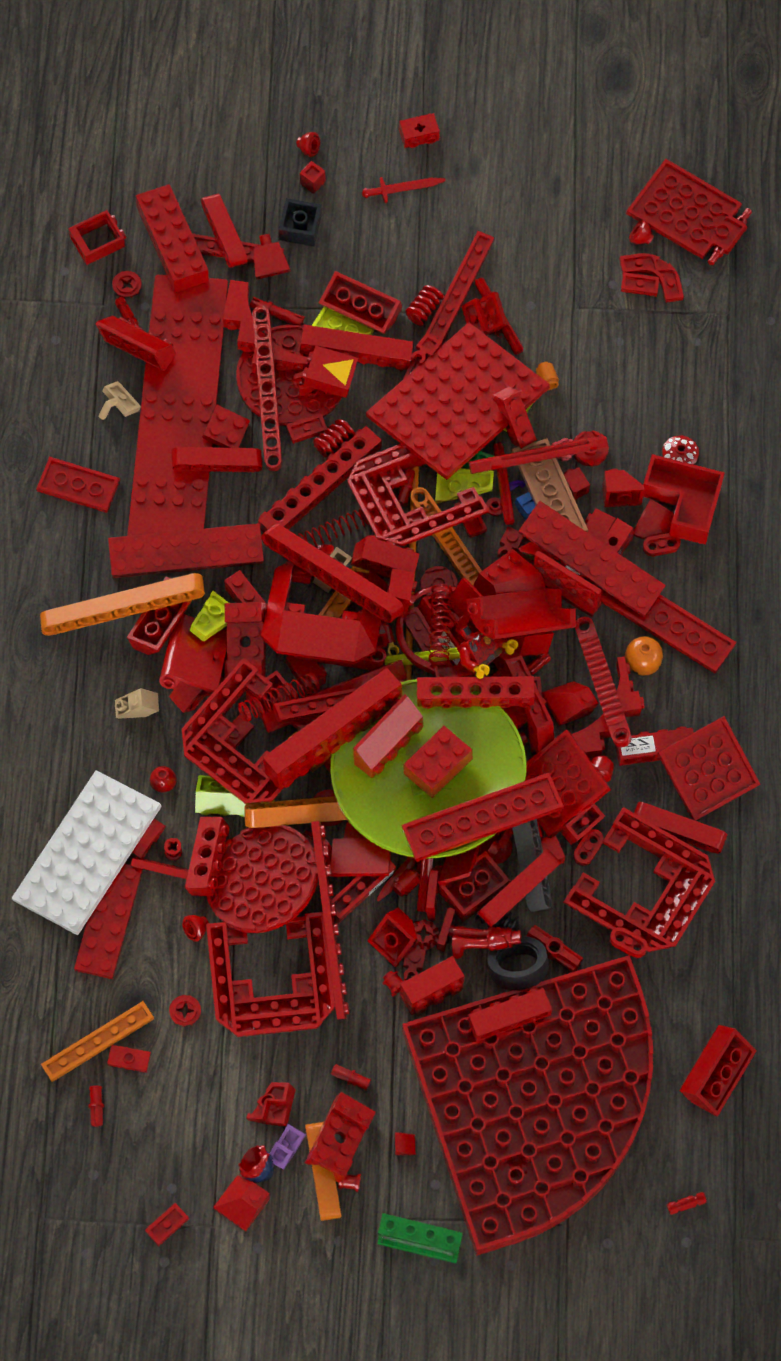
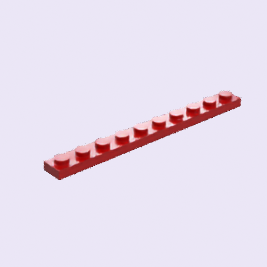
[403,231,494,379]
[311,821,350,1020]

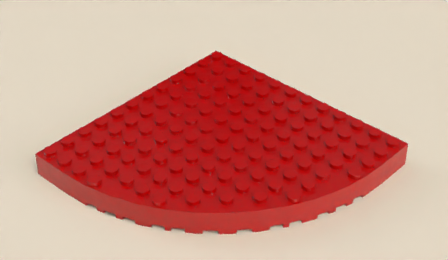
[402,955,653,1256]

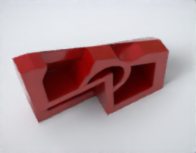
[246,1082,296,1126]

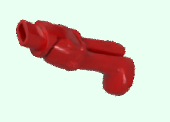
[452,926,522,959]

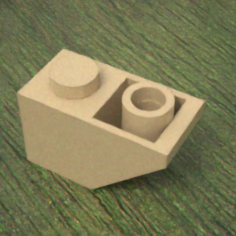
[115,688,159,719]

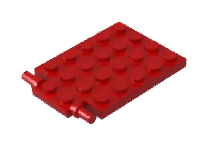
[626,159,752,266]

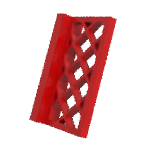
[533,551,602,617]

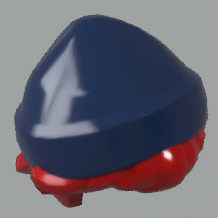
[238,1145,274,1183]

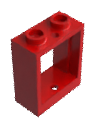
[68,210,126,265]

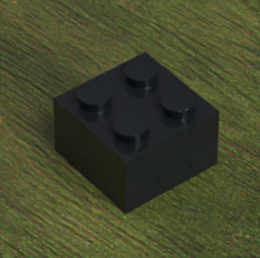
[278,198,322,246]

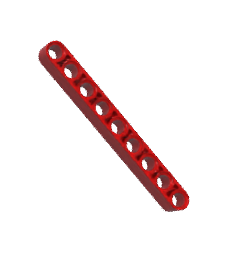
[253,306,282,472]
[261,524,404,623]

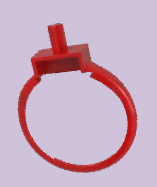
[396,586,475,677]

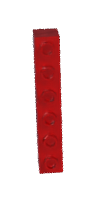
[417,676,534,709]

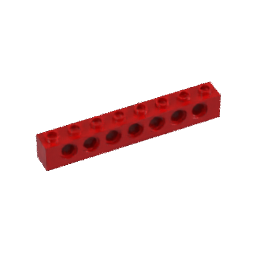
[258,426,382,533]

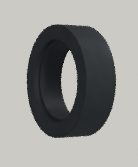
[488,936,549,990]

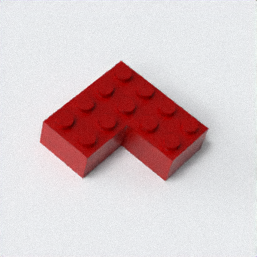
[643,454,725,545]

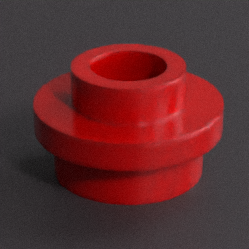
[486,497,503,516]

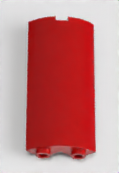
[467,587,576,639]

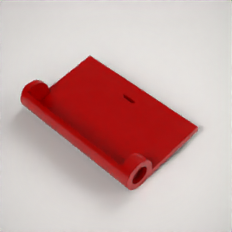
[159,614,227,693]

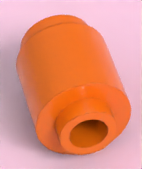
[536,362,559,391]

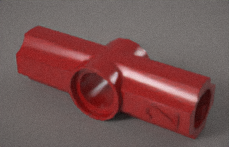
[527,925,583,972]

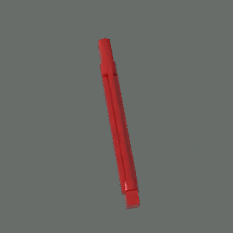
[468,436,608,474]

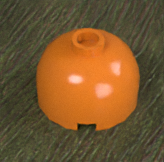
[625,636,663,676]

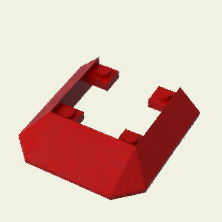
[347,444,489,546]
[261,561,388,664]
[182,658,316,804]
[563,807,715,952]
[206,912,335,1037]

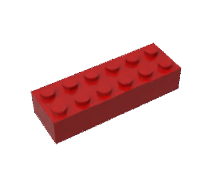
[135,184,209,293]

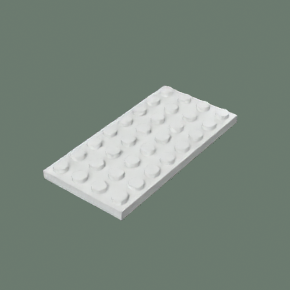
[12,770,162,935]

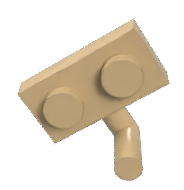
[99,381,141,419]

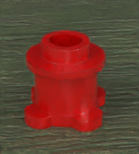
[382,971,406,997]

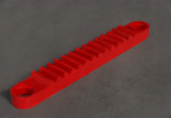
[575,616,632,747]

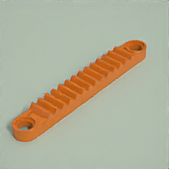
[410,487,482,585]

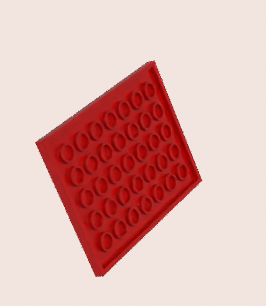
[366,322,550,480]

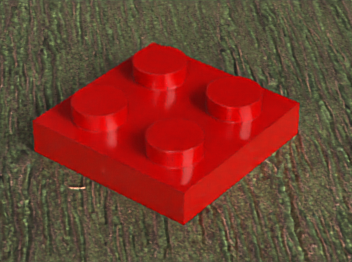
[202,405,250,448]

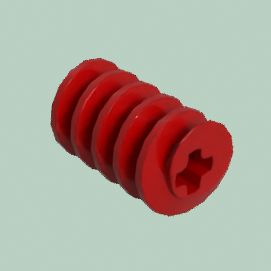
[406,285,444,326]
[313,419,354,457]

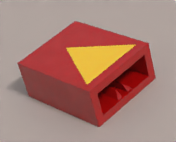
[302,345,358,398]

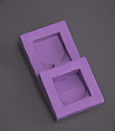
[270,1124,306,1170]

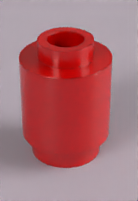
[391,868,420,897]

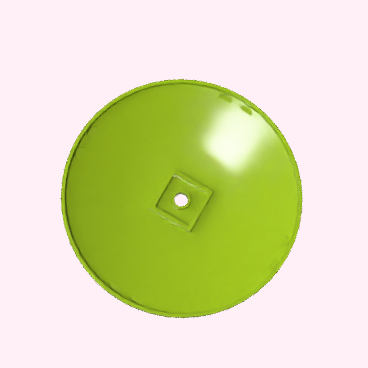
[331,679,526,858]

